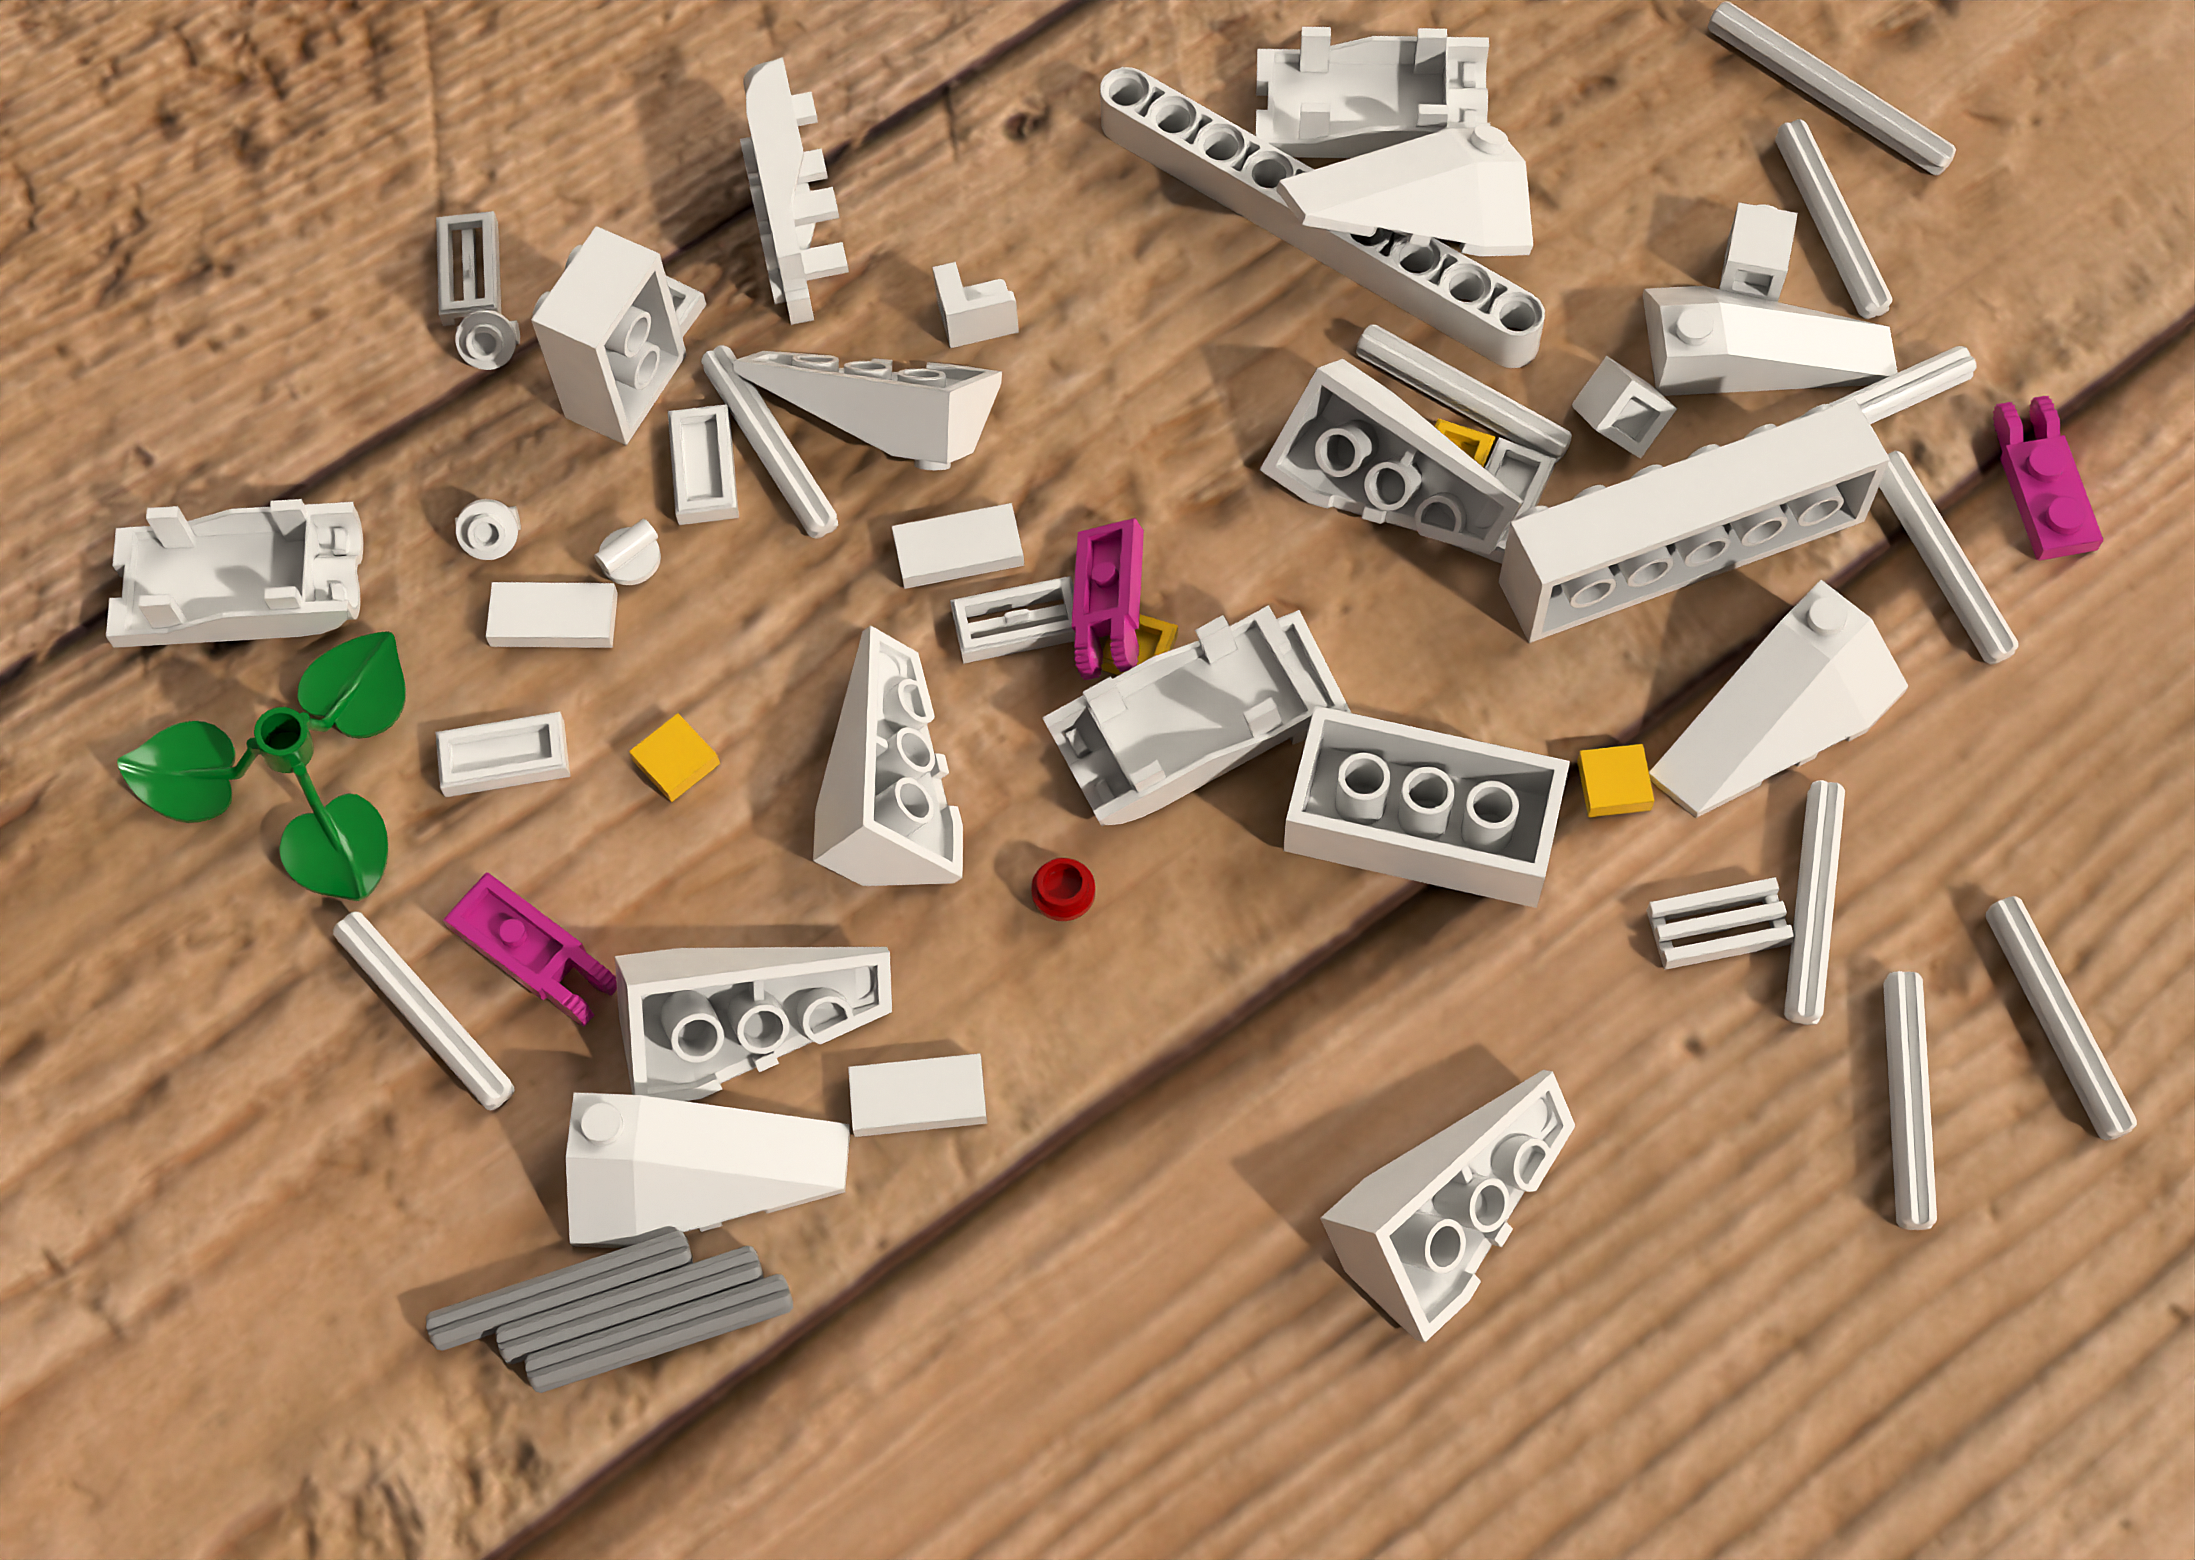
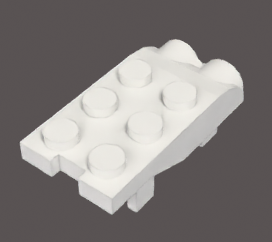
[1256,27,1490,158]
[740,57,849,325]
[106,499,363,648]
[1042,605,1329,826]

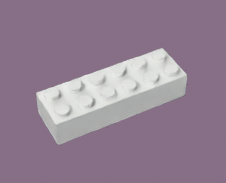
[1499,399,1890,643]

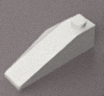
[566,1093,851,1248]

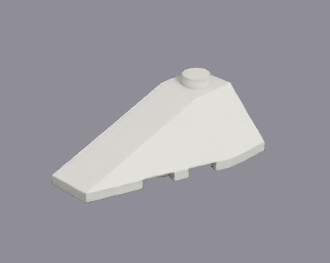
[1276,125,1533,256]
[1643,286,1898,396]
[733,351,1002,470]
[1260,359,1524,555]
[1649,580,1908,818]
[813,626,963,886]
[615,947,892,1101]
[1320,1070,1575,1343]

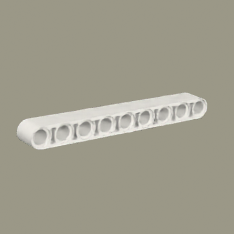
[1100,67,1545,368]

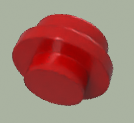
[1031,858,1096,921]

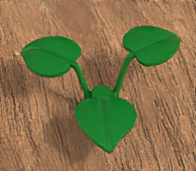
[117,631,406,901]

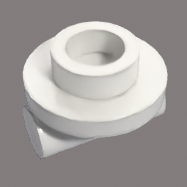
[455,310,520,370]
[455,499,521,560]
[594,518,661,585]

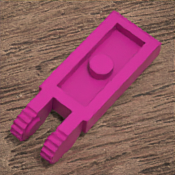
[1993,396,2103,561]
[1071,518,1144,680]
[443,872,617,1027]

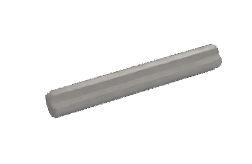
[426,1231,693,1351]
[496,1246,763,1364]
[525,1274,793,1393]

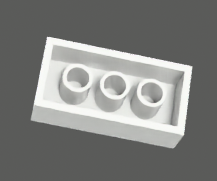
[1283,705,1570,908]

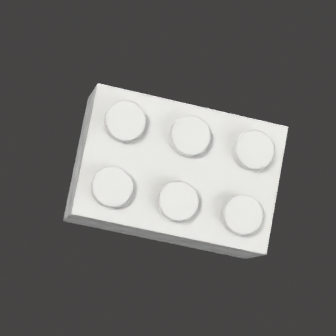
[531,226,687,445]

